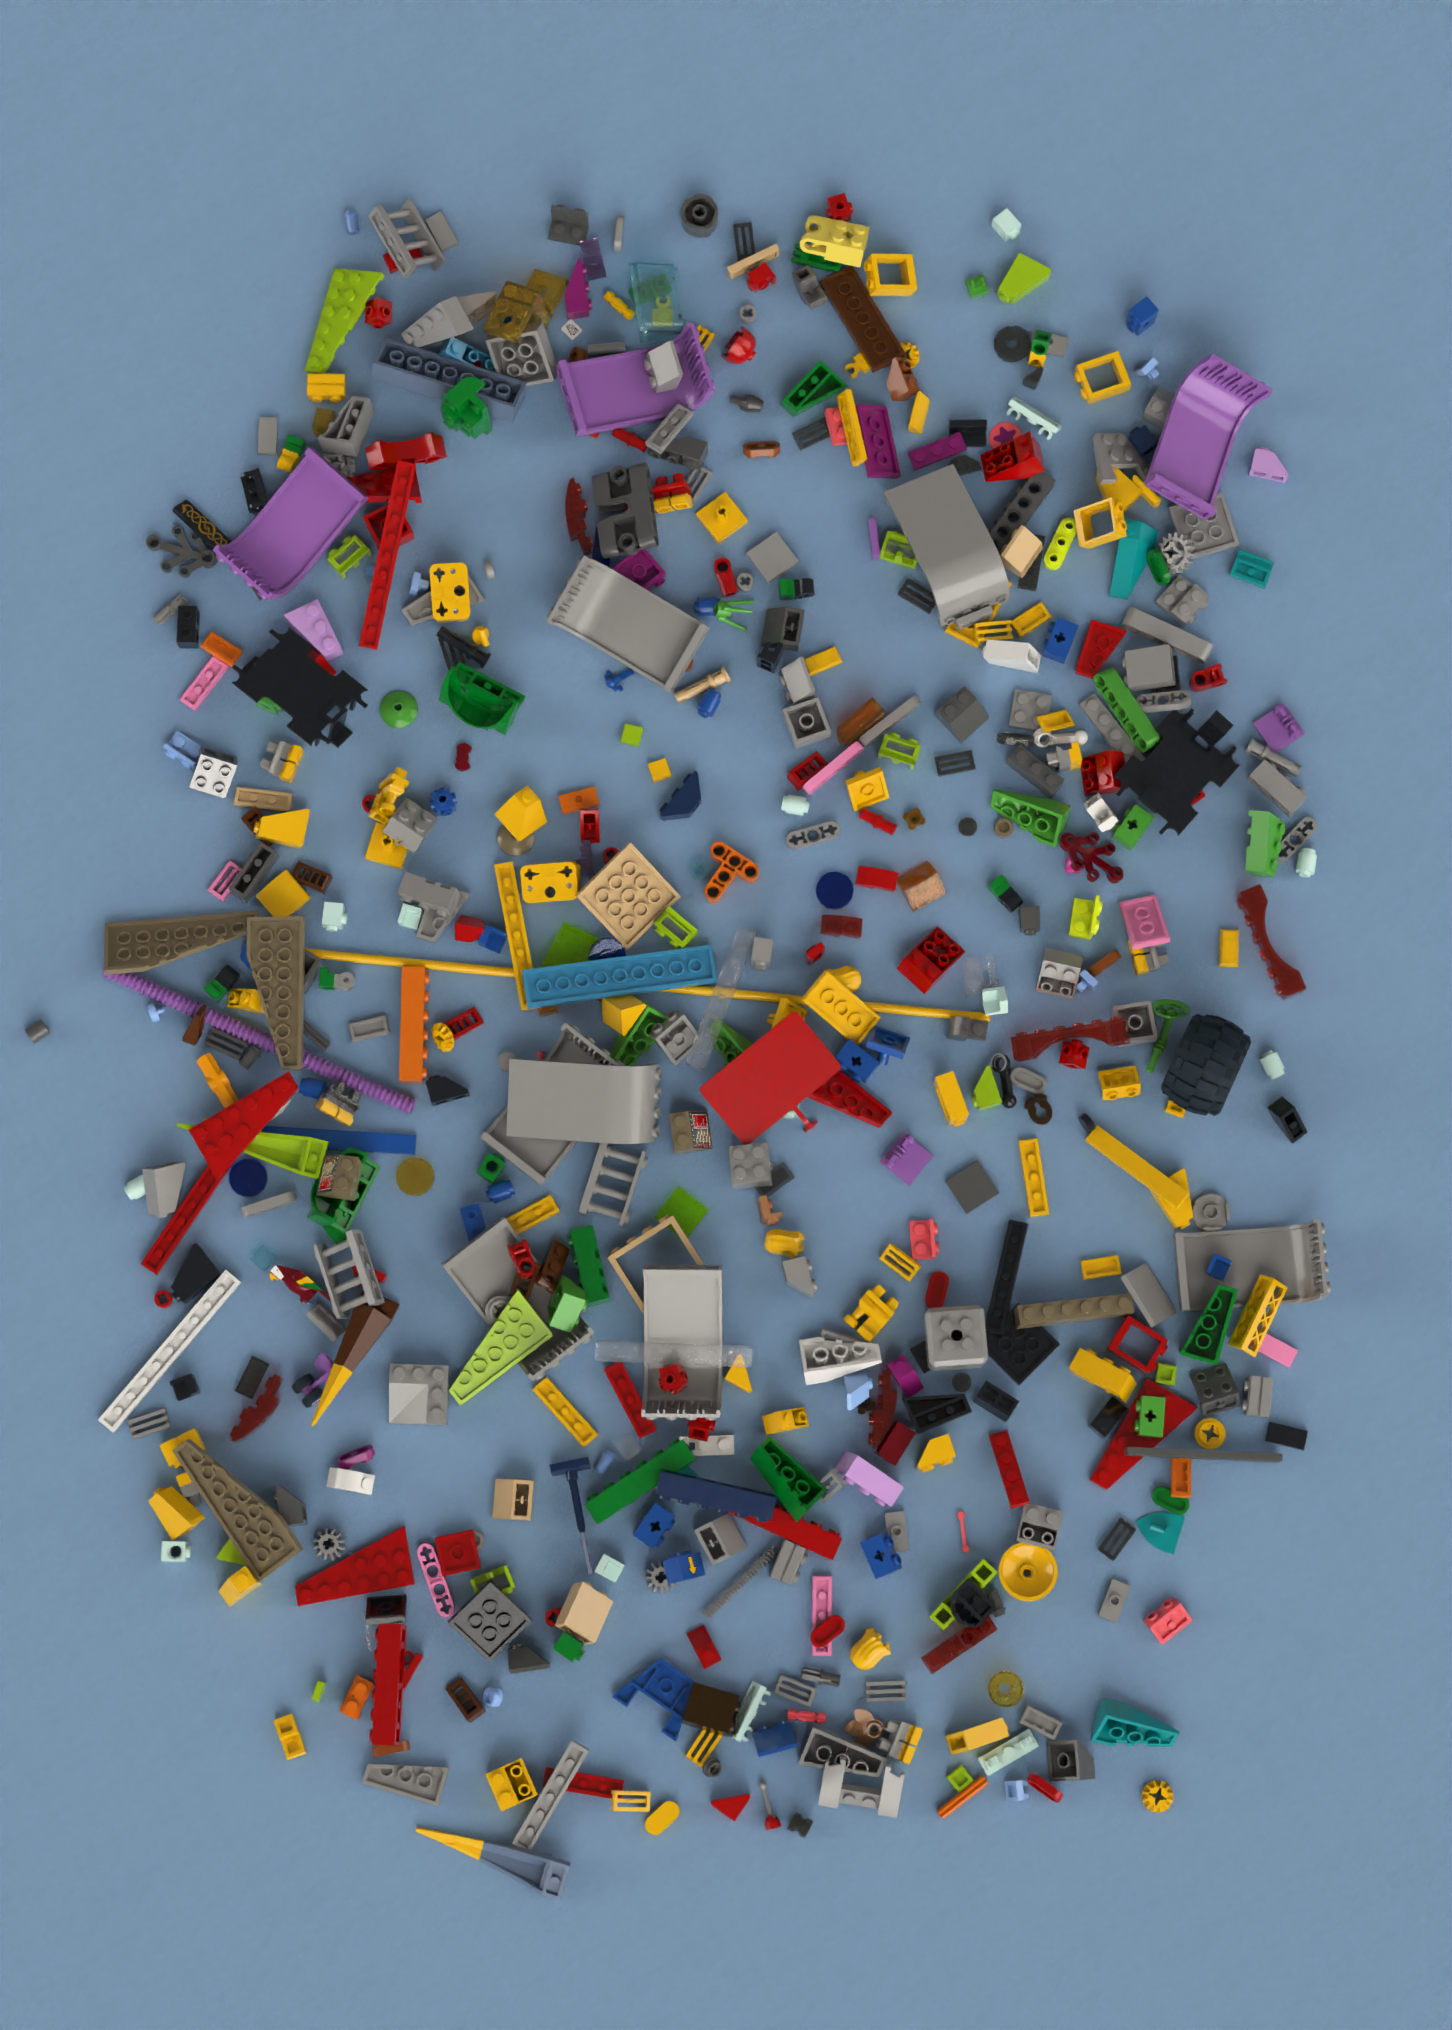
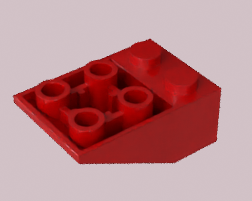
[980,431,1045,482]
[897,926,966,994]

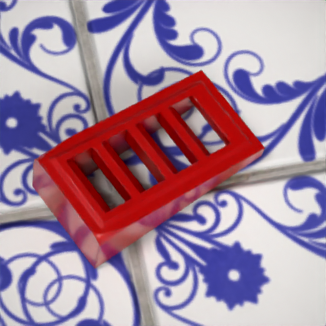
[787,751,828,791]
[444,1007,484,1041]

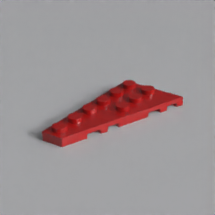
[347,469,422,503]
[807,1070,893,1128]
[1089,1378,1198,1490]

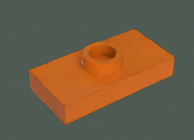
[200,631,243,667]
[558,786,600,815]
[1170,1458,1191,1498]

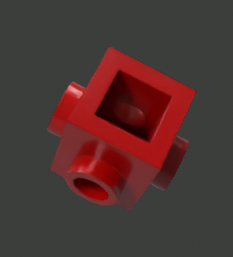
[826,193,854,222]
[365,298,392,329]
[1059,1039,1090,1069]
[658,1364,688,1395]
[687,1418,716,1442]

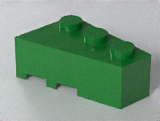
[780,360,848,417]

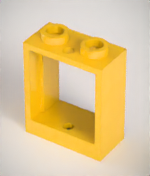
[864,254,917,296]
[1073,351,1131,405]
[1074,497,1127,549]
[933,1071,969,1127]

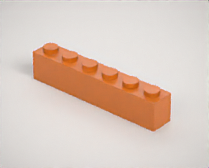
[399,967,430,1084]

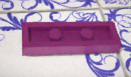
[908,432,967,471]

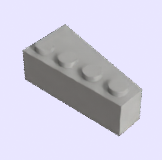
[401,296,474,348]
[798,1725,887,1777]

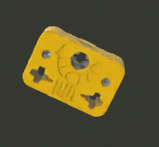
[429,562,470,623]
[520,860,582,903]

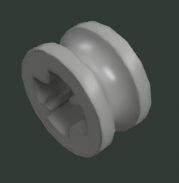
[739,305,756,324]
[737,573,753,592]

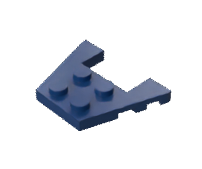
[612,1658,694,1742]

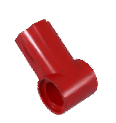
[714,557,738,597]

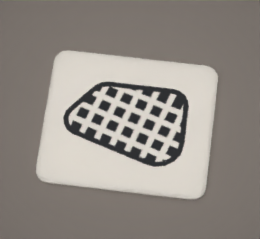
[561,319,582,340]

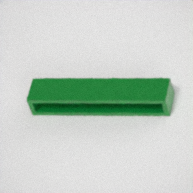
[584,1438,697,1524]

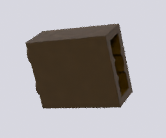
[682,1682,742,1737]

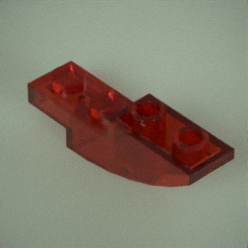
[565,478,593,556]
[868,1370,898,1450]
[230,1374,283,1443]
[921,1616,998,1675]

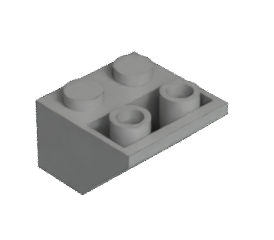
[1036,947,1083,999]
[782,1256,817,1299]
[1016,1503,1063,1550]
[694,1513,747,1566]

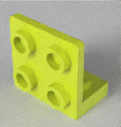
[1068,895,1103,940]

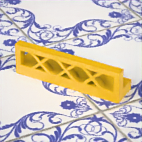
[1228,1274,1288,1357]

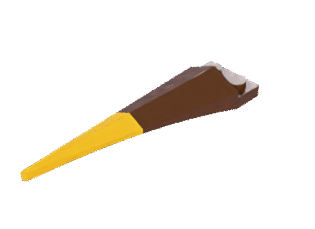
[311,1290,400,1426]

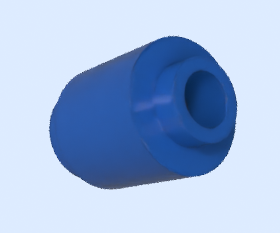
[694,596,720,617]
[696,689,721,718]
[299,1077,329,1100]
[485,1180,515,1204]

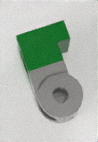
[319,967,356,991]

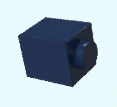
[1128,425,1156,457]

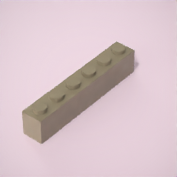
[1013,1293,1135,1329]

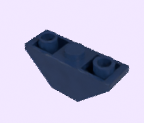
[659,771,701,821]

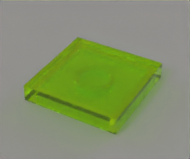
[655,1187,709,1238]

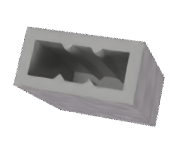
[1122,644,1176,692]

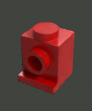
[746,262,776,292]

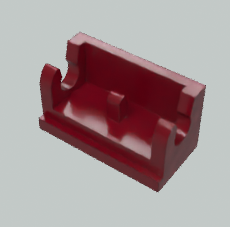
[874,1420,916,1466]

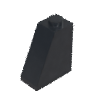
[171,1243,221,1304]

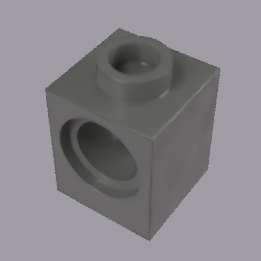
[1019,906,1040,936]

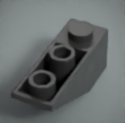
[647,437,708,470]

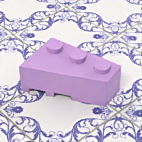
[284,599,344,662]
[835,1451,904,1507]

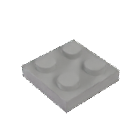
[1008,689,1052,732]

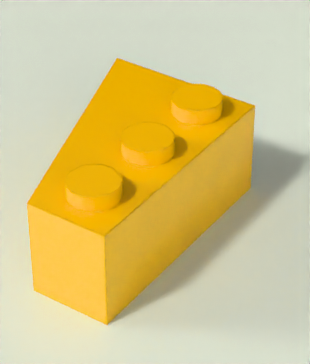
[1069,1348,1137,1404]

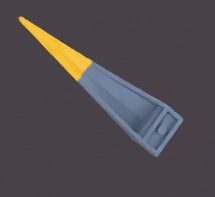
[415,1827,571,1900]

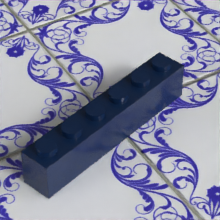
[656,1469,777,1522]

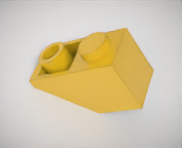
[227,988,264,1014]
[762,1407,809,1435]

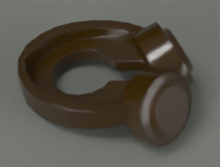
[1024,1094,1052,1125]

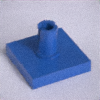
[866,1026,910,1065]

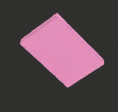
[1119,895,1170,950]

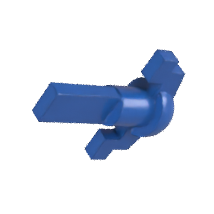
[604,668,634,692]

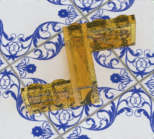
[483,269,569,343]

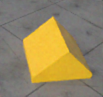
[602,995,647,1037]

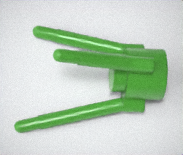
[713,600,754,632]

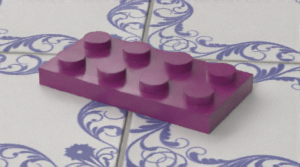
[855,404,901,479]

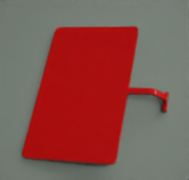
[700,1011,841,1145]

